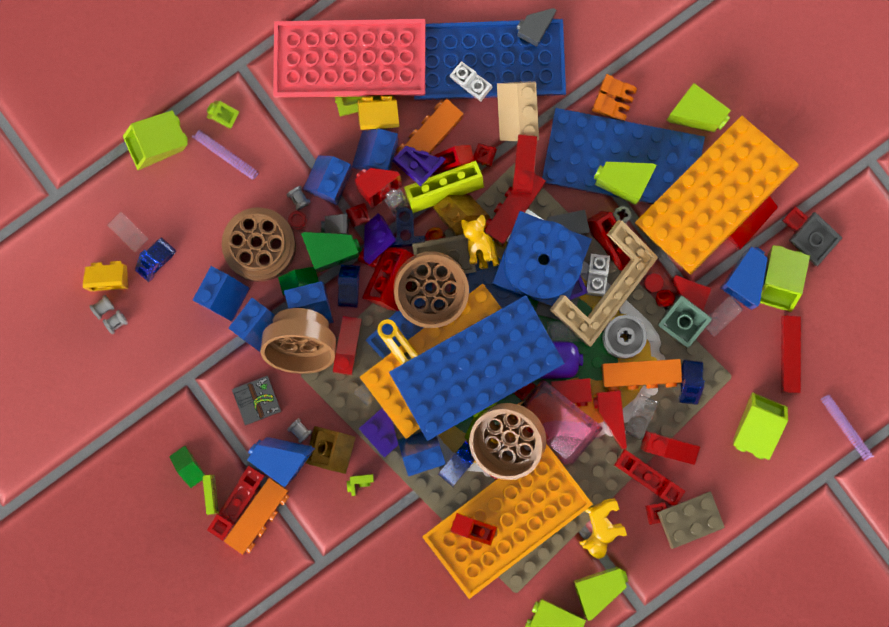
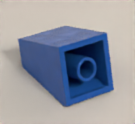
[352,128,399,170]
[302,155,353,205]
[720,247,768,310]
[193,266,250,321]
[284,281,334,324]
[228,298,275,352]
[397,432,446,477]
[247,437,315,487]

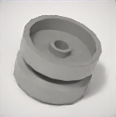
[602,315,647,359]

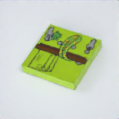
[203,475,219,515]

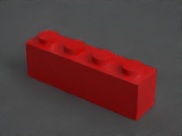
[484,173,546,246]

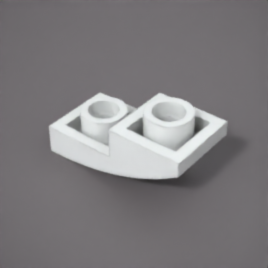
[450,61,493,102]
[586,254,610,297]

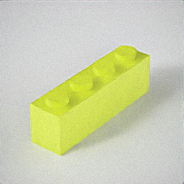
[404,161,484,213]

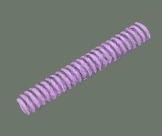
[192,130,259,180]
[821,395,874,461]

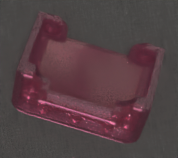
[512,379,603,465]

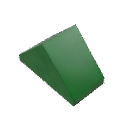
[278,267,319,296]
[169,446,205,488]

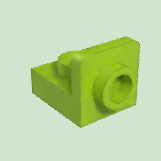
[206,101,239,128]
[347,474,374,496]

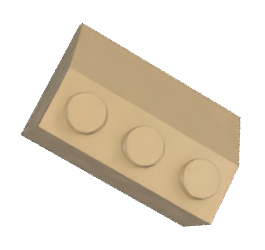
[497,81,539,141]

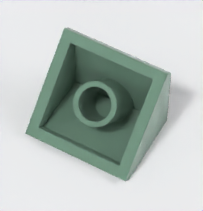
[658,295,712,348]

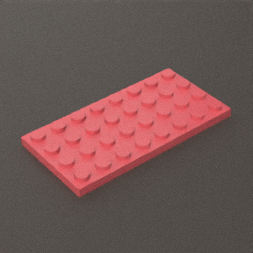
[273,19,426,98]

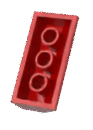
[355,168,402,209]

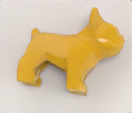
[461,215,500,269]
[580,498,627,559]

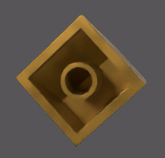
[433,195,490,236]
[305,426,356,474]

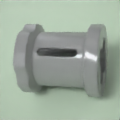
[287,186,311,211]
[613,206,631,224]
[89,295,115,320]
[103,310,128,334]
[287,418,312,444]

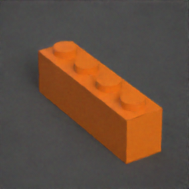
[396,99,464,155]
[601,359,682,391]
[224,478,290,555]

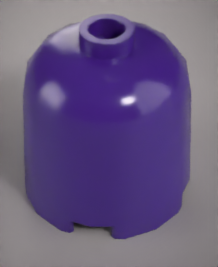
[540,341,583,379]

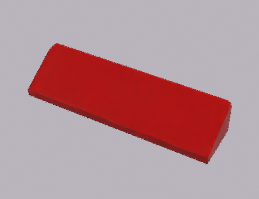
[781,315,801,393]

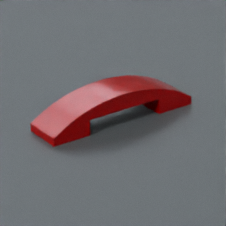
[614,449,686,506]
[207,465,265,541]

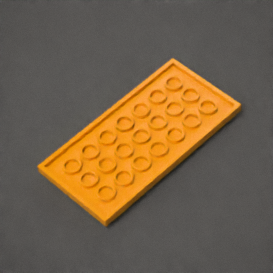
[635,116,799,275]
[360,284,502,439]
[422,443,593,599]

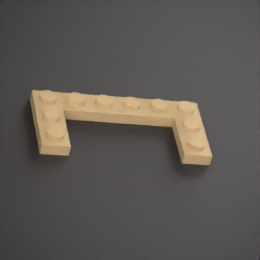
[550,220,658,347]

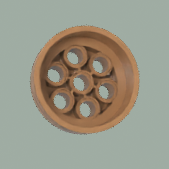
[222,207,296,282]
[394,252,469,328]
[261,308,336,374]
[469,403,546,480]

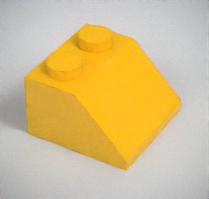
[357,95,399,130]
[83,261,128,291]

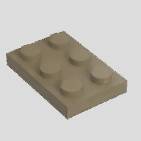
[412,234,476,275]
[657,491,725,549]

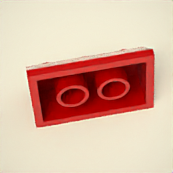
[727,196,778,250]
[362,247,414,311]

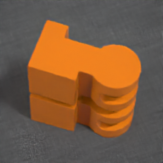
[591,74,637,121]

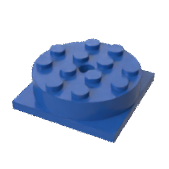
[492,211,592,307]

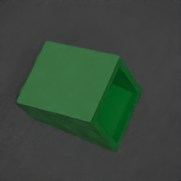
[301,232,362,273]

